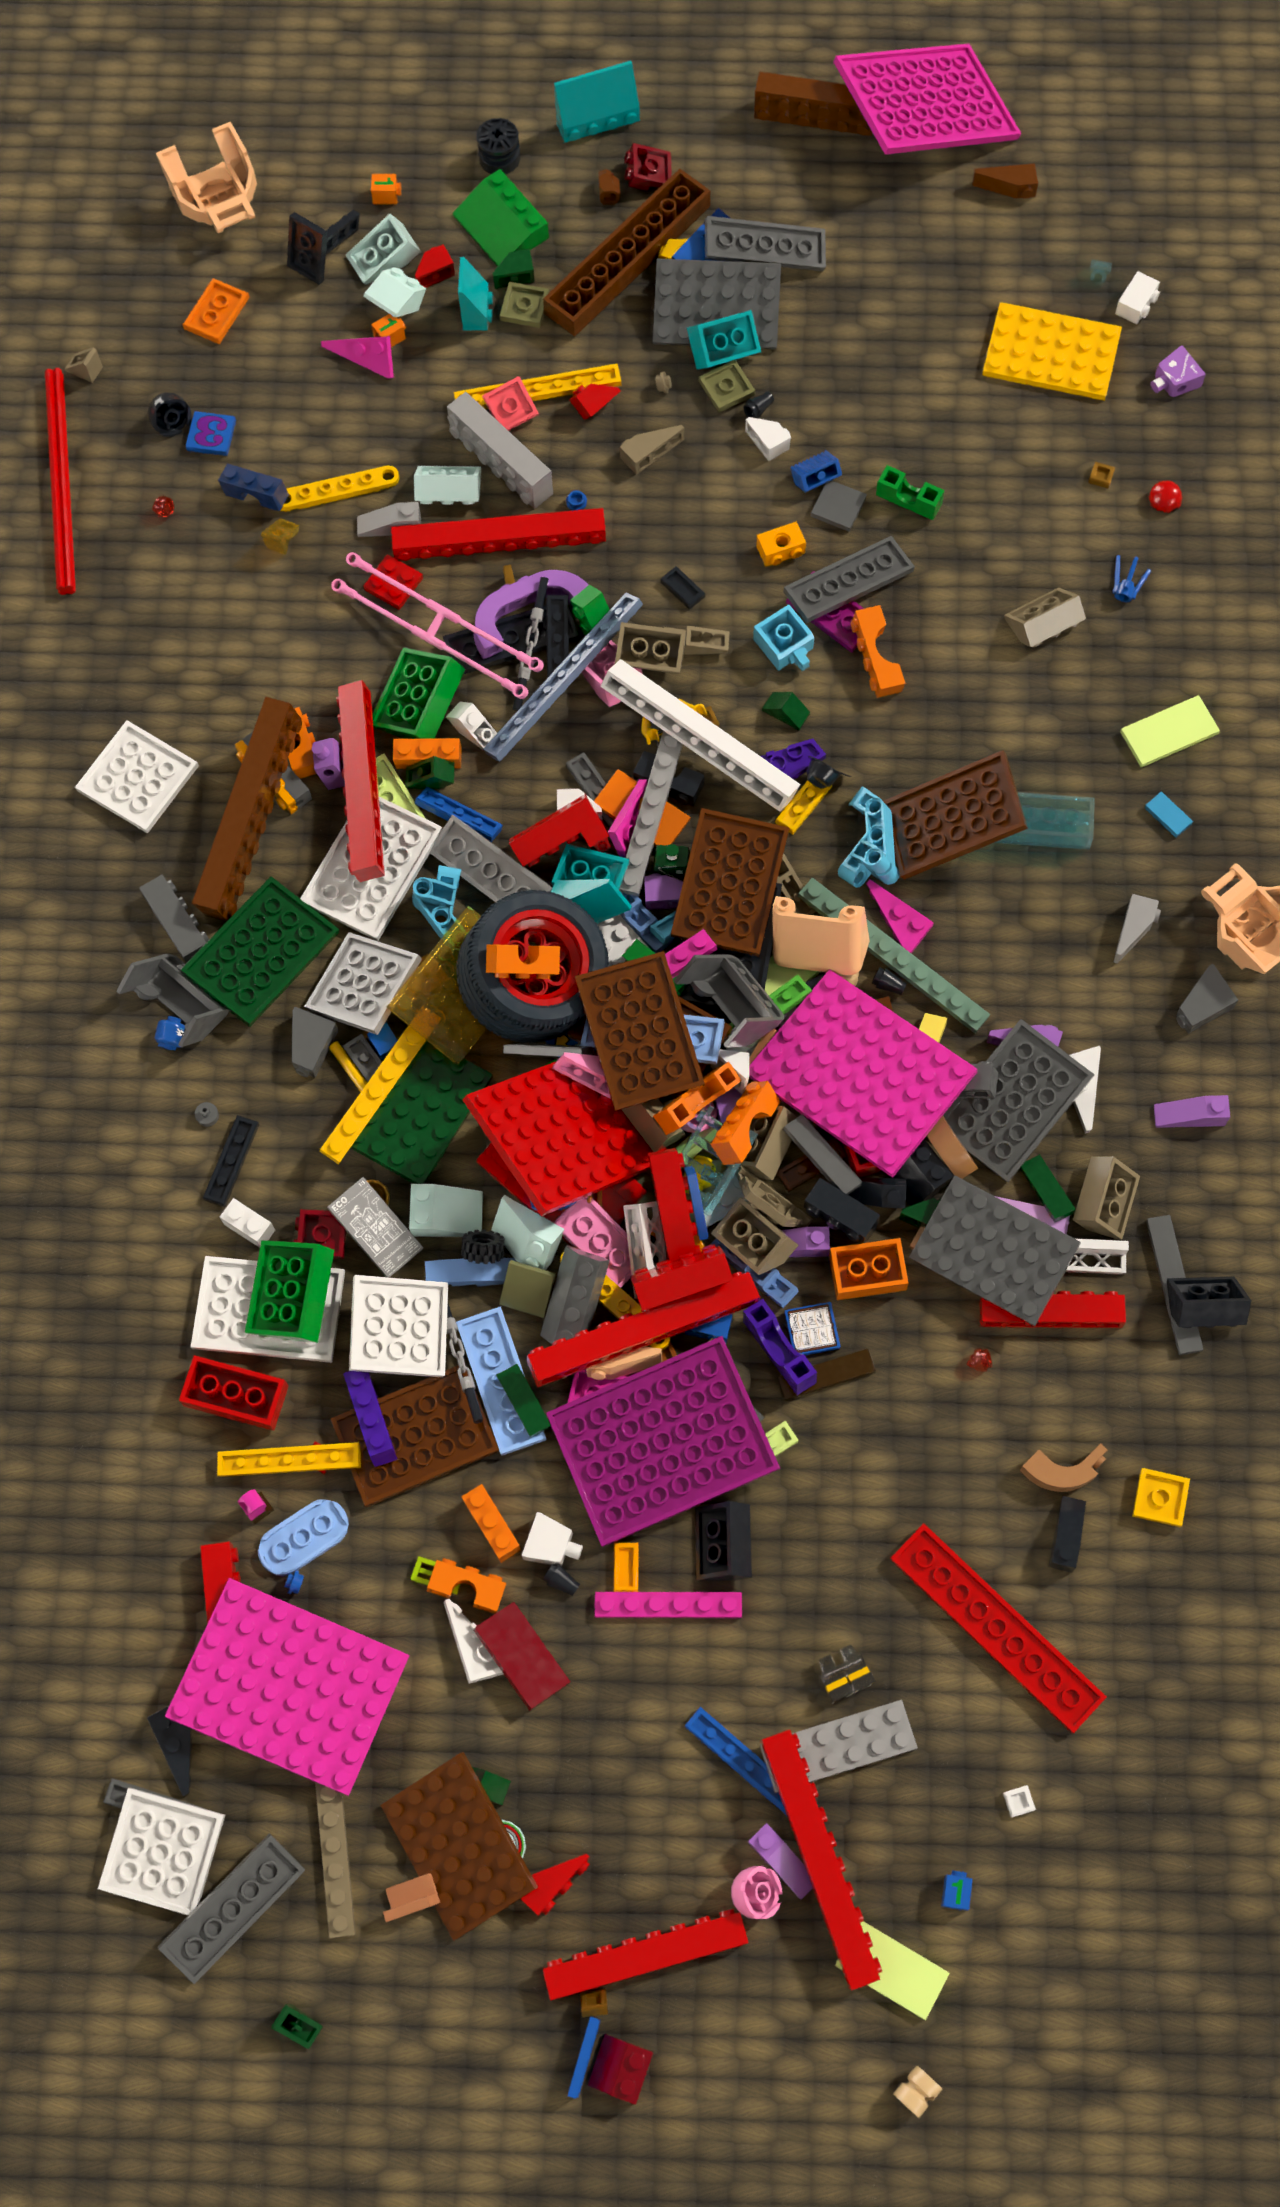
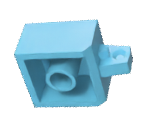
[753,605,814,671]

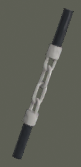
[512,577,549,711]
[446,1303,483,1424]

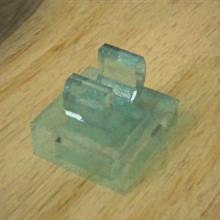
[1089,260,1112,283]

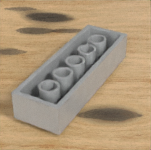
[447,392,553,509]

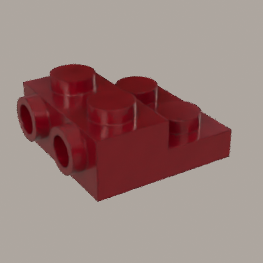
[624,143,672,191]
[293,1209,346,1259]

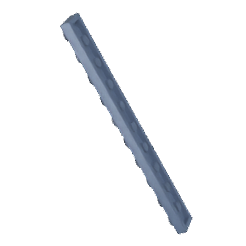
[483,592,643,762]

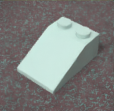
[346,214,421,285]
[409,1184,483,1237]
[491,1195,564,1270]

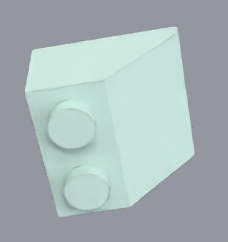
[363,268,426,318]

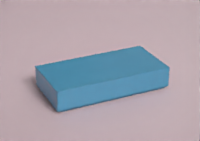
[1145,792,1193,838]

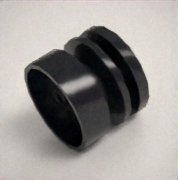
[476,118,521,175]

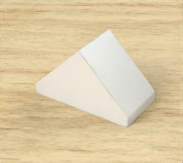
[710,1049,749,1094]

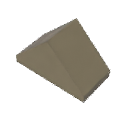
[64,347,103,383]

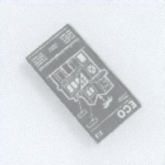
[327,1177,423,1278]

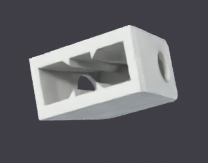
[522,1512,583,1566]

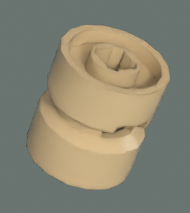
[893,2065,943,2118]

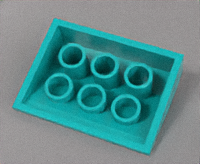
[554,61,640,143]

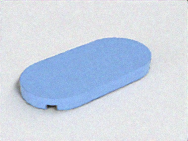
[258,1499,348,1576]

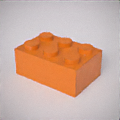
[829,1238,909,1300]

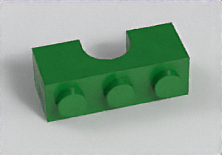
[876,465,945,520]

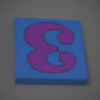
[185,411,236,456]

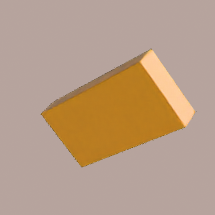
[614,1543,639,1592]

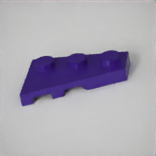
[760,738,826,780]

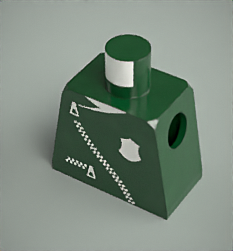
[651,844,691,881]

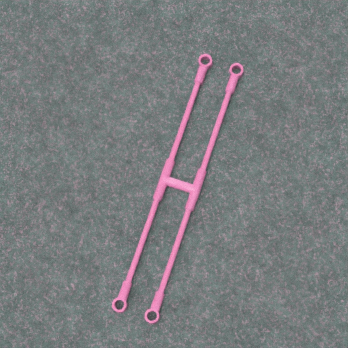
[331,552,544,699]

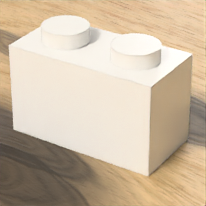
[1115,272,1160,324]
[220,1198,275,1248]

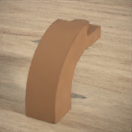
[927,1116,978,1179]
[1020,1443,1107,1492]

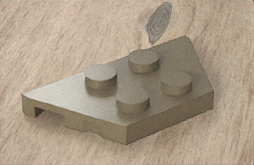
[735,1166,813,1227]

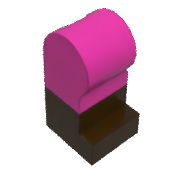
[238,1489,274,1524]

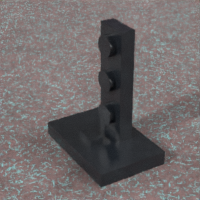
[287,210,360,285]

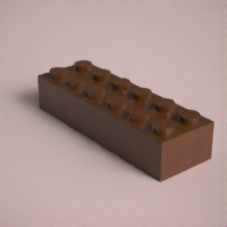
[754,71,873,136]

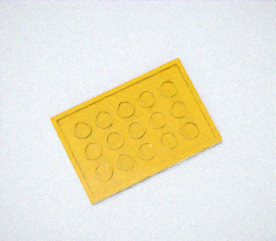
[982,302,1122,401]

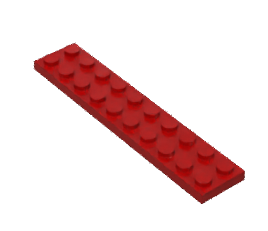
[890,1523,1107,1734]

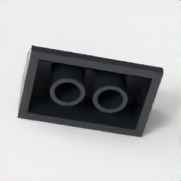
[886,1139,954,1206]
[804,1178,880,1243]
[1166,1276,1251,1329]
[695,1501,752,1581]

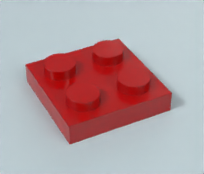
[363,554,423,610]

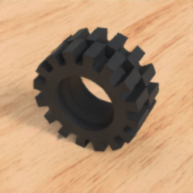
[461,1230,504,1264]

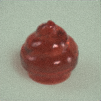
[152,496,174,518]
[967,1348,993,1372]

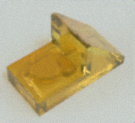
[261,518,300,555]

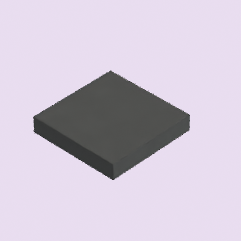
[811,480,867,532]

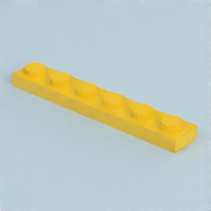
[217,1442,361,1477]

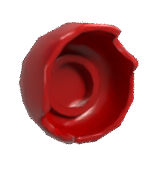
[1149,481,1182,513]

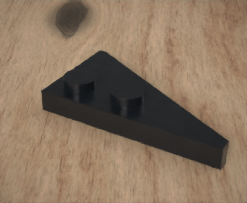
[147,1705,192,1797]

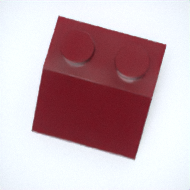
[588,2034,653,2105]

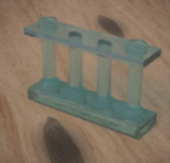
[681,1105,758,1216]

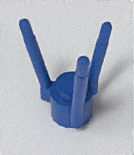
[1112,555,1151,602]

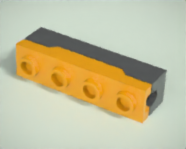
[235,731,312,815]

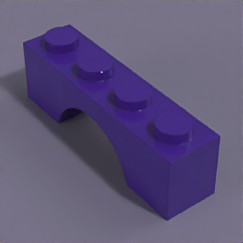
[743,1299,817,1395]
[343,1371,397,1467]

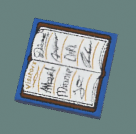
[784,1302,841,1355]

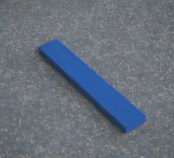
[684,1707,787,1816]

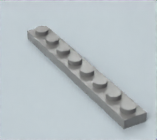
[619,731,683,897]

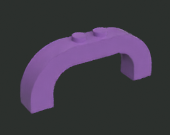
[474,570,588,659]

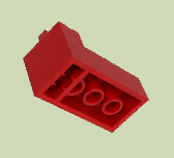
[509,794,611,867]

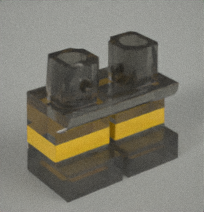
[819,1645,876,1704]

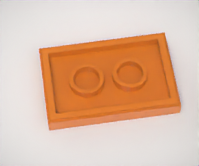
[183,278,250,344]

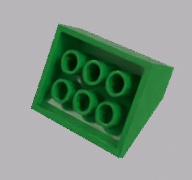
[453,169,549,267]
[372,648,465,739]
[245,1240,334,1343]

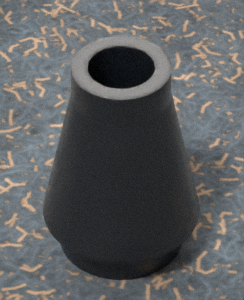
[743,392,774,419]
[871,967,907,995]
[542,1563,580,1596]

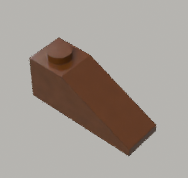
[972,163,1038,199]

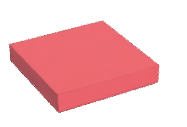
[482,376,539,431]

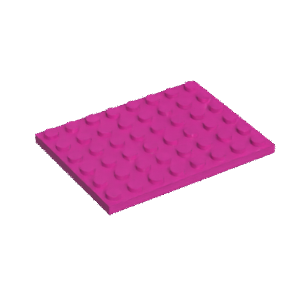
[834,44,1021,154]
[749,969,977,1178]
[165,1578,410,1796]

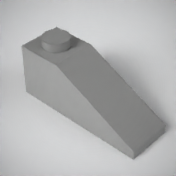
[357,502,421,537]
[1113,894,1161,964]

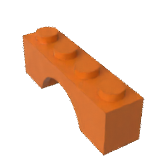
[851,605,906,698]
[653,1061,742,1135]
[710,1081,781,1165]

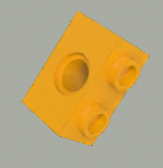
[756,521,806,567]

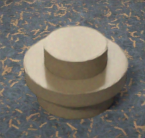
[656,372,672,393]

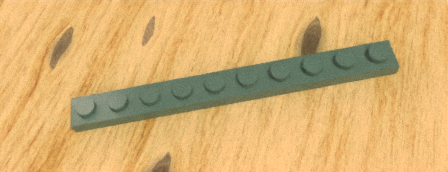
[797,877,990,1034]

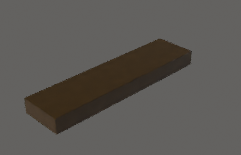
[778,1349,876,1401]

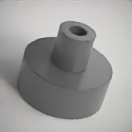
[195,1102,219,1127]

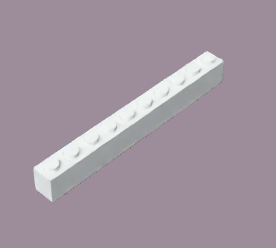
[600,659,800,812]

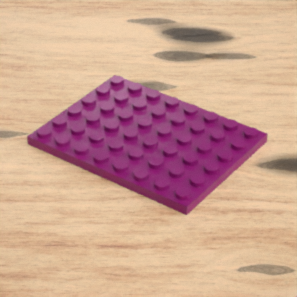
[546,1336,780,1547]

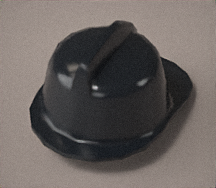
[807,756,852,789]

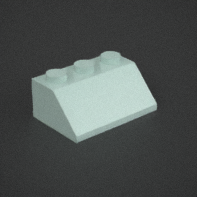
[414,466,481,505]

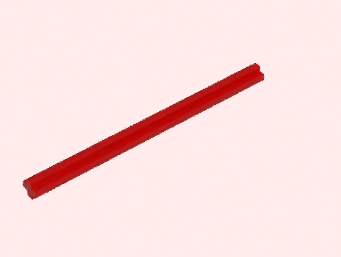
[45,368,76,595]

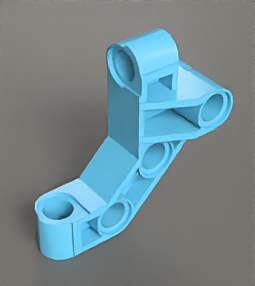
[838,787,900,888]
[413,865,469,954]

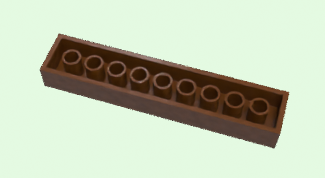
[543,169,710,337]
[192,697,302,922]

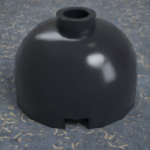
[148,392,192,437]

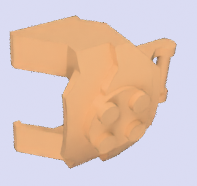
[156,122,257,234]
[1201,864,1280,974]

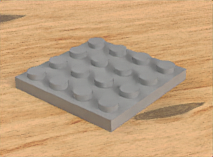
[304,932,422,1035]

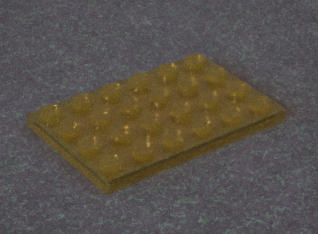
[386,906,519,1065]

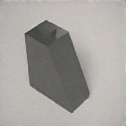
[1176,964,1238,1034]
[292,1007,339,1078]

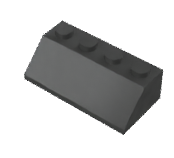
[540,1245,610,1344]

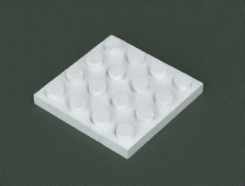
[75,721,199,833]
[349,1275,448,1377]
[98,1788,225,1915]

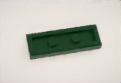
[1020,1155,1075,1223]
[496,1364,552,1438]

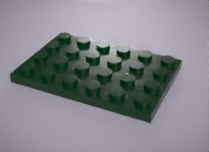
[181,876,339,1027]
[351,1039,493,1184]

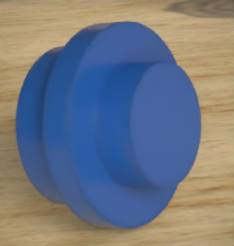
[566,490,587,511]
[284,1570,304,1594]

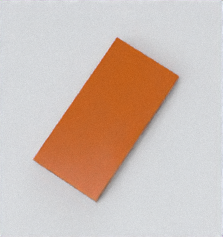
[594,769,691,847]

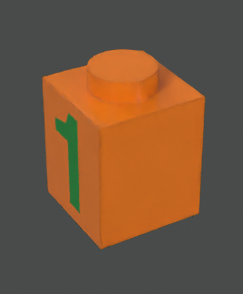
[371,174,401,204]
[372,314,406,347]

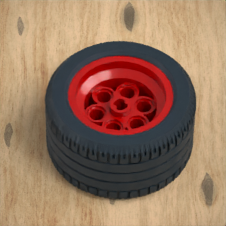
[457,890,609,1043]

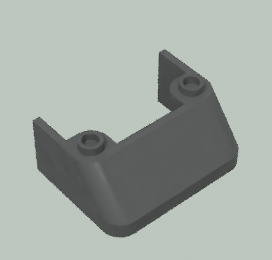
[116,954,229,1047]
[674,955,784,1048]

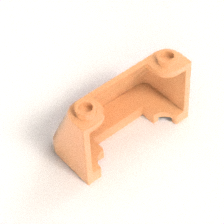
[773,896,870,975]

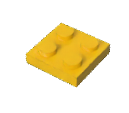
[1132,1468,1190,1527]

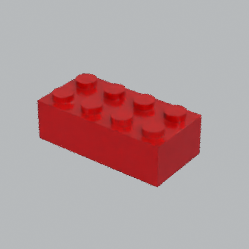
[630,1244,733,1311]
[179,1355,289,1431]

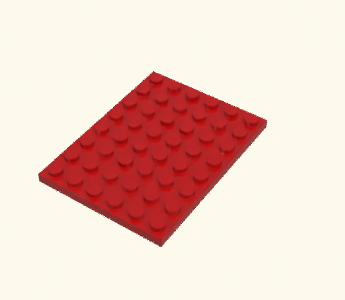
[463,1051,667,1216]

